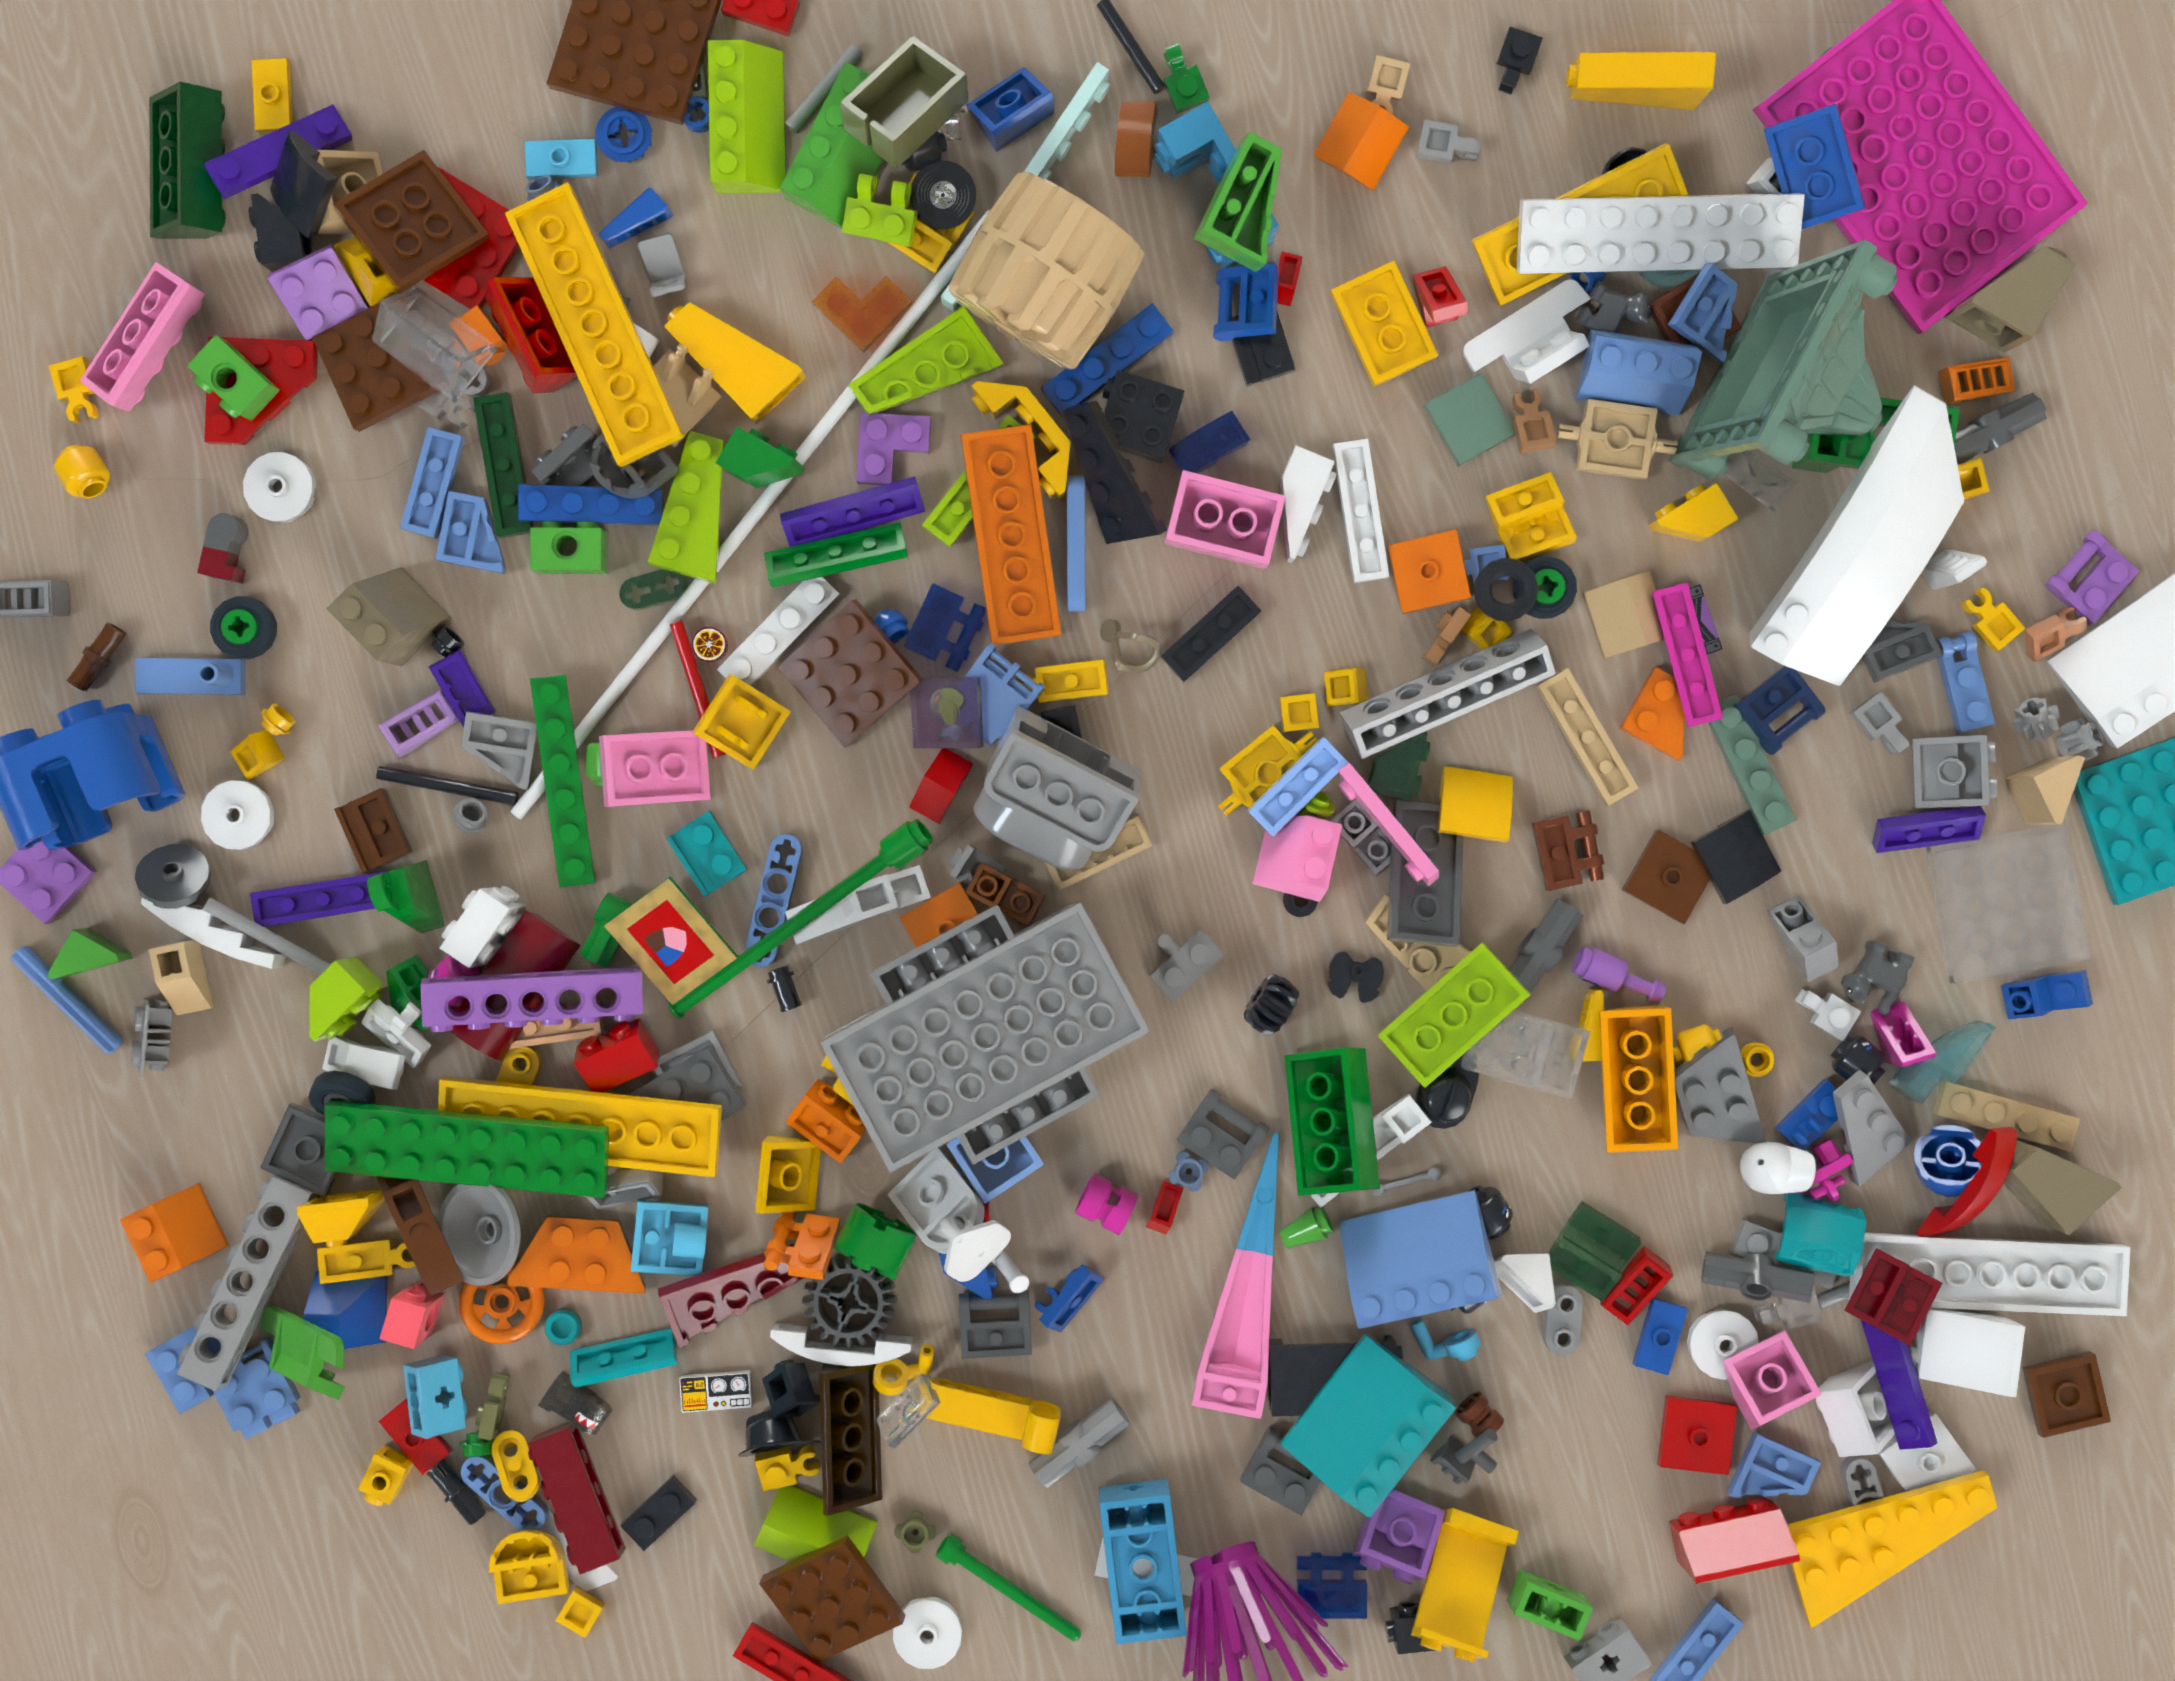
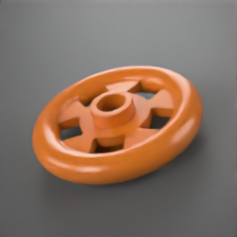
[459,1261,545,1344]

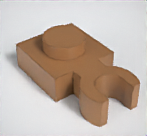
[1512,389,1557,454]
[1422,607,1471,666]

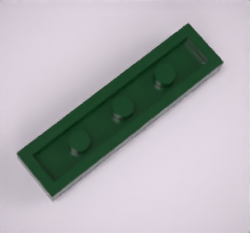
[473,392,534,538]

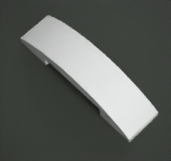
[1311,1094,1431,1208]
[770,1322,913,1366]

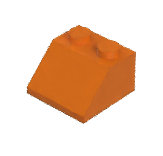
[120,1183,230,1283]

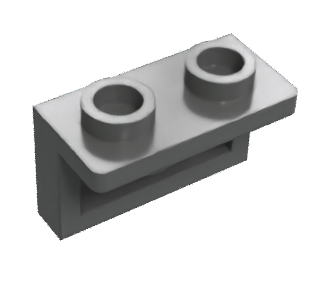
[531,423,598,486]

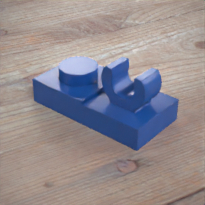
[1774,1079,1838,1151]
[1035,1264,1105,1332]

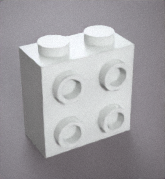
[440,885,526,968]

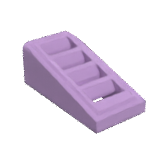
[378,689,459,759]

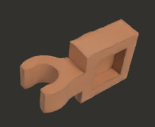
[2025,606,2087,662]

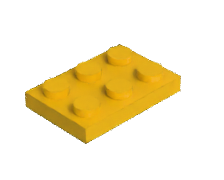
[1330,260,1439,388]

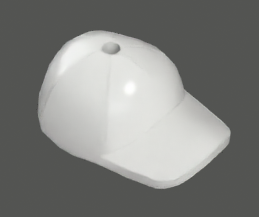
[1740,1142,1816,1194]

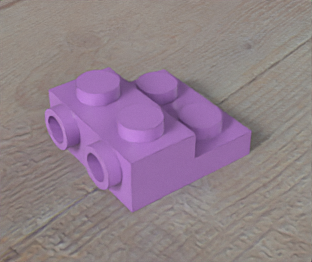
[1353,1489,1446,1584]

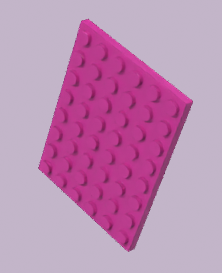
[1753,0,2088,334]

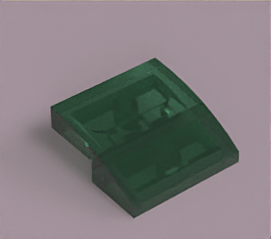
[1548,1201,1641,1301]

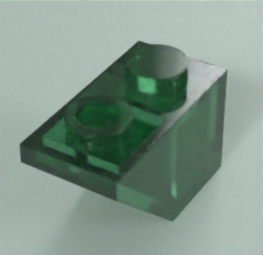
[1367,732,1431,801]

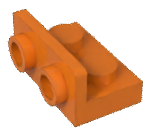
[785,1079,867,1164]

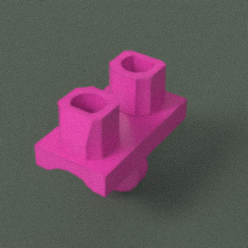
[1797,1139,1854,1202]

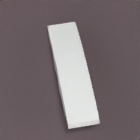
[141,898,286,969]

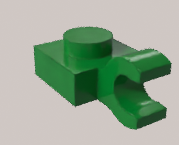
[1163,43,1210,114]

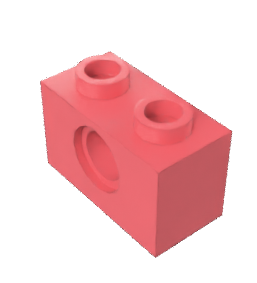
[379,1282,445,1349]

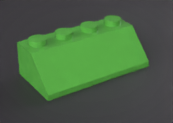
[780,62,884,229]

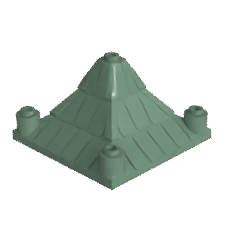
[1669,239,1898,480]

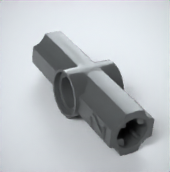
[1954,393,2047,465]
[1509,899,1584,1002]
[1701,1252,1814,1303]

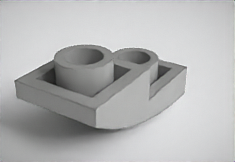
[1330,799,1391,876]

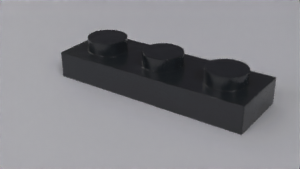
[1160,585,1261,683]

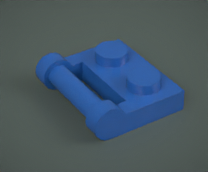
[1213,263,1279,341]

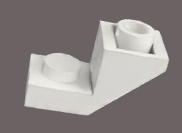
[322,1036,406,1090]

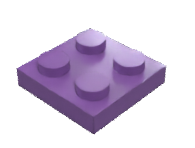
[267,244,370,340]
[0,839,97,924]

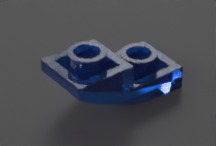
[1168,411,1251,474]

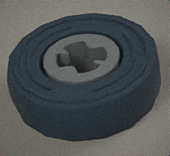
[308,1071,376,1117]

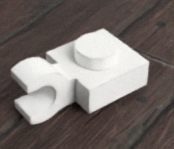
[1794,989,1861,1041]

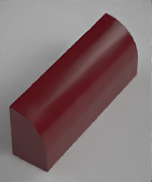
[449,910,581,1061]

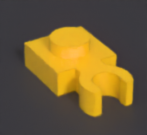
[48,356,99,424]
[1961,587,2026,652]
[755,1445,820,1492]

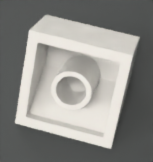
[1816,1360,1895,1457]

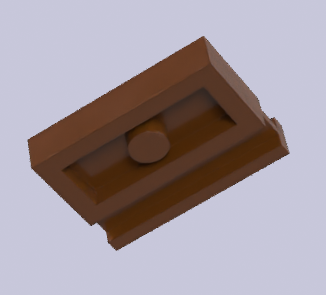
[334,788,413,873]

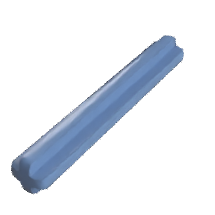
[11,946,123,1054]

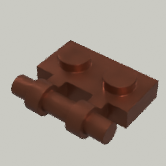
[1531,810,1605,891]

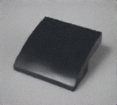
[270,131,337,238]
[1691,810,1781,904]

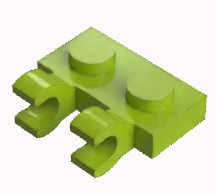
[841,173,918,247]

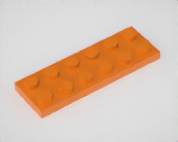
[960,424,1062,645]

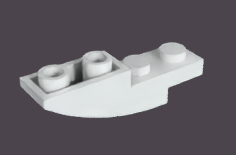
[785,865,931,945]

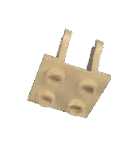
[653,343,722,448]

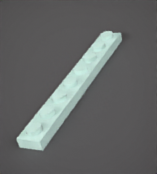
[941,62,1111,312]

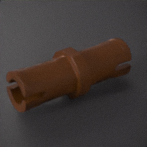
[67,622,127,692]

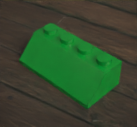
[1284,1047,1380,1196]

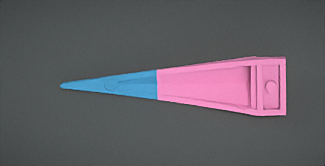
[1191,1131,1279,1419]

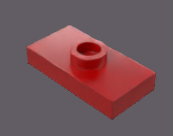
[378,1398,453,1475]

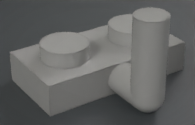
[1149,929,1224,1002]

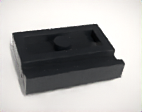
[1232,311,1296,387]

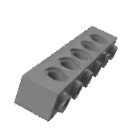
[1339,629,1556,759]
[177,1176,319,1392]

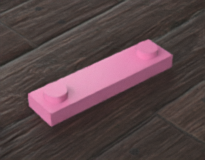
[1338,763,1439,886]

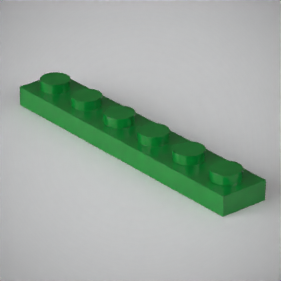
[530,674,596,888]

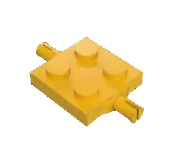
[1217,725,1318,817]

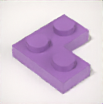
[856,412,931,485]

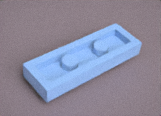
[1247,737,1348,837]

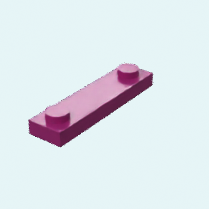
[1652,582,1723,727]

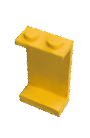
[1411,1508,1519,1663]

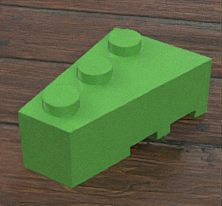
[1193,132,1282,272]

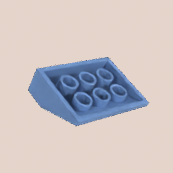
[1339,1190,1502,1329]

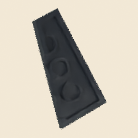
[1062,400,1167,544]

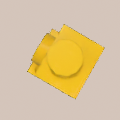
[358,1444,413,1506]

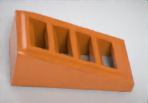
[1938,357,2015,405]

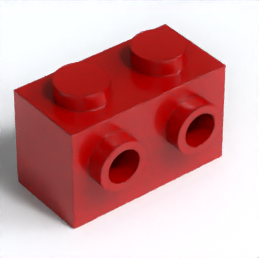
[574,1018,660,1093]

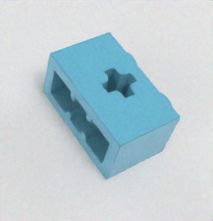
[403,1355,468,1439]

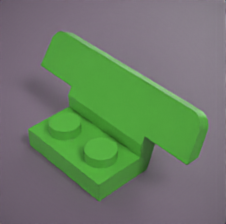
[260,1305,345,1400]

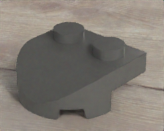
[590,432,680,499]

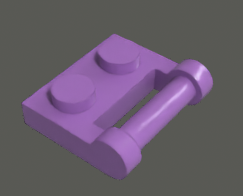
[2045,530,2140,625]

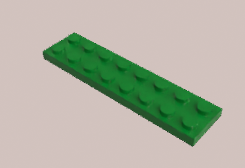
[324,1100,609,1198]

